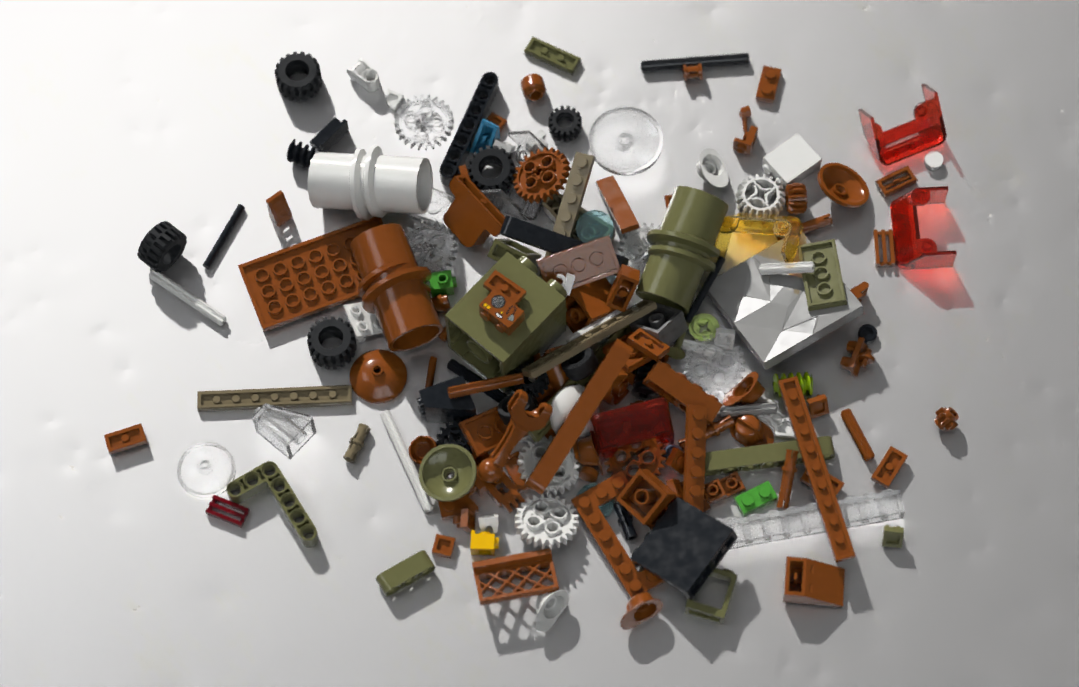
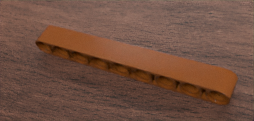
[525,338,634,495]

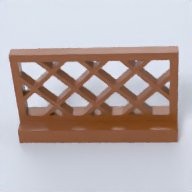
[472,548,559,606]

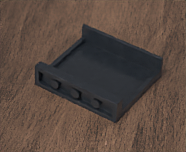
[630,497,737,601]

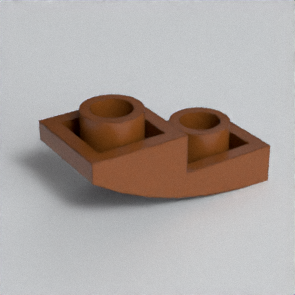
[704,471,746,504]

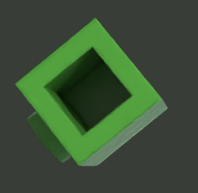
[429,270,457,298]

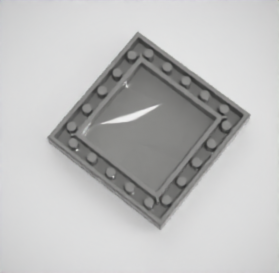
[707,229,864,370]

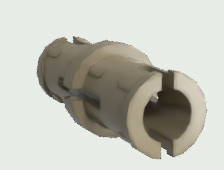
[343,423,371,463]

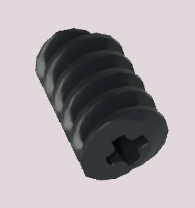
[287,139,322,169]
[631,360,657,401]

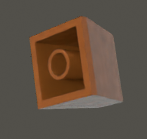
[566,277,616,333]

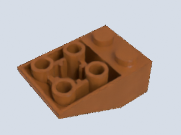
[783,557,845,607]

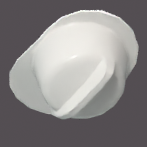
[696,148,729,188]
[534,590,569,632]

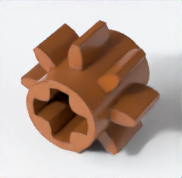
[934,407,959,431]

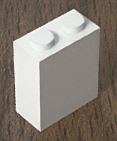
[762,133,822,190]

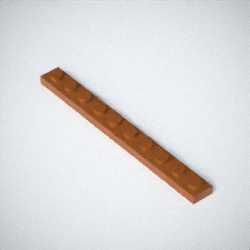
[778,376,855,563]

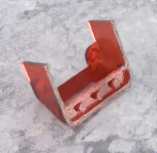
[858,83,947,166]
[889,186,957,270]
[590,397,675,465]

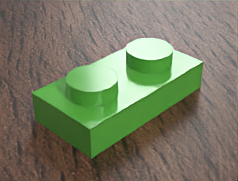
[734,480,778,516]

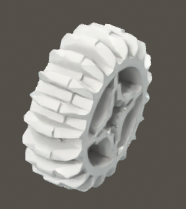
[735,173,786,223]

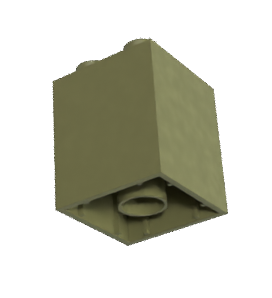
[445,252,567,393]

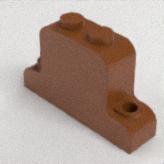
[443,175,505,247]

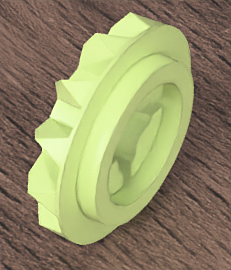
[689,313,719,343]

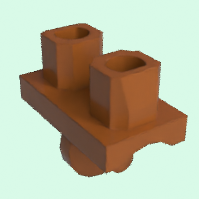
[840,337,875,377]

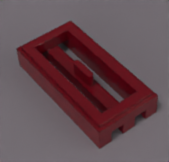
[205,495,250,528]

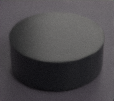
[858,324,877,344]

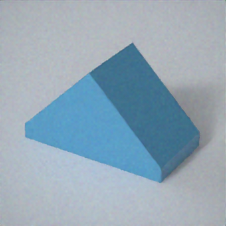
[470,119,500,153]

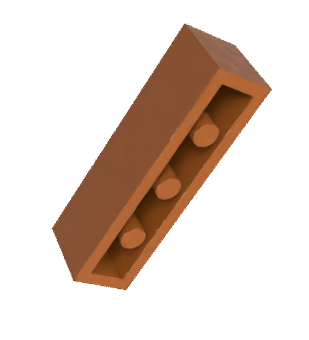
[642,361,723,426]

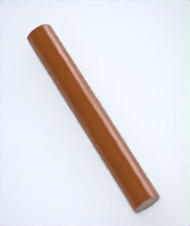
[425,356,437,388]

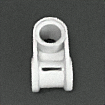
[346,58,380,92]

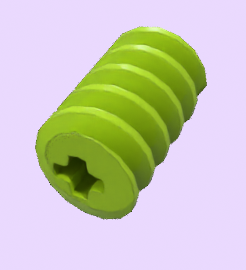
[772,372,813,397]

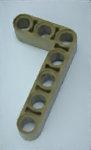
[226,461,319,547]

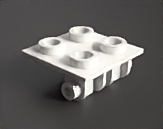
[343,302,383,343]

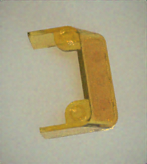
[714,213,803,263]

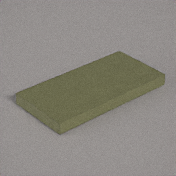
[797,239,847,311]

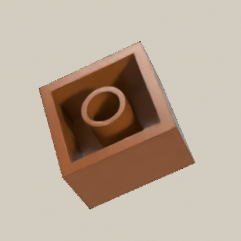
[616,469,676,525]

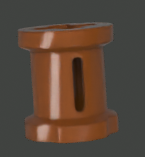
[683,63,703,81]

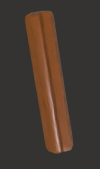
[841,408,875,461]

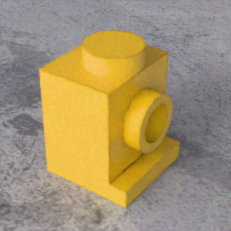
[470,530,499,556]

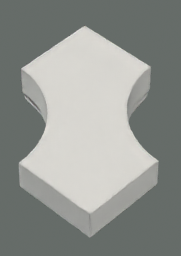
[757,398,795,440]

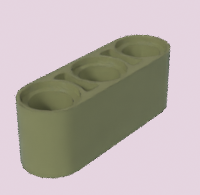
[376,550,435,596]

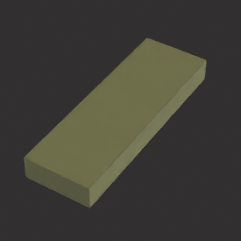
[524,37,581,75]

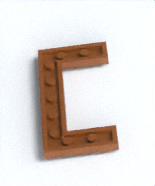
[571,470,665,599]

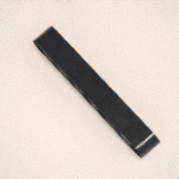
[439,72,499,186]
[499,215,629,276]

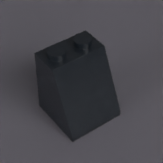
[417,375,477,424]

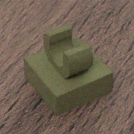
[882,525,904,548]

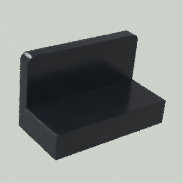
[310,117,349,152]

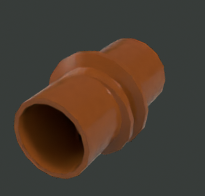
[350,223,443,352]

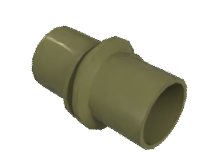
[635,186,728,314]

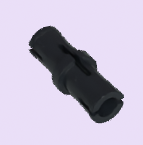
[613,501,638,541]

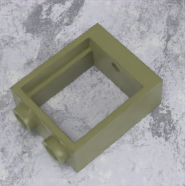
[487,238,542,267]
[685,568,738,625]

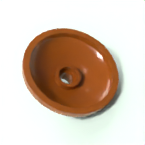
[818,163,869,208]
[350,349,407,404]

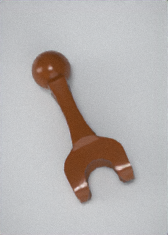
[478,389,553,483]

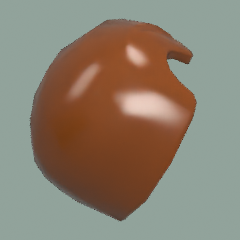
[409,436,438,465]

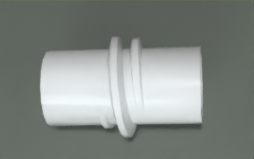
[308,145,433,221]

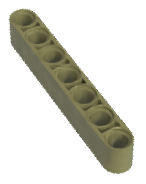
[705,436,835,476]

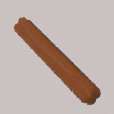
[447,372,524,398]

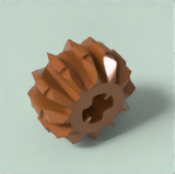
[785,183,808,215]

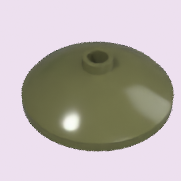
[419,444,477,502]

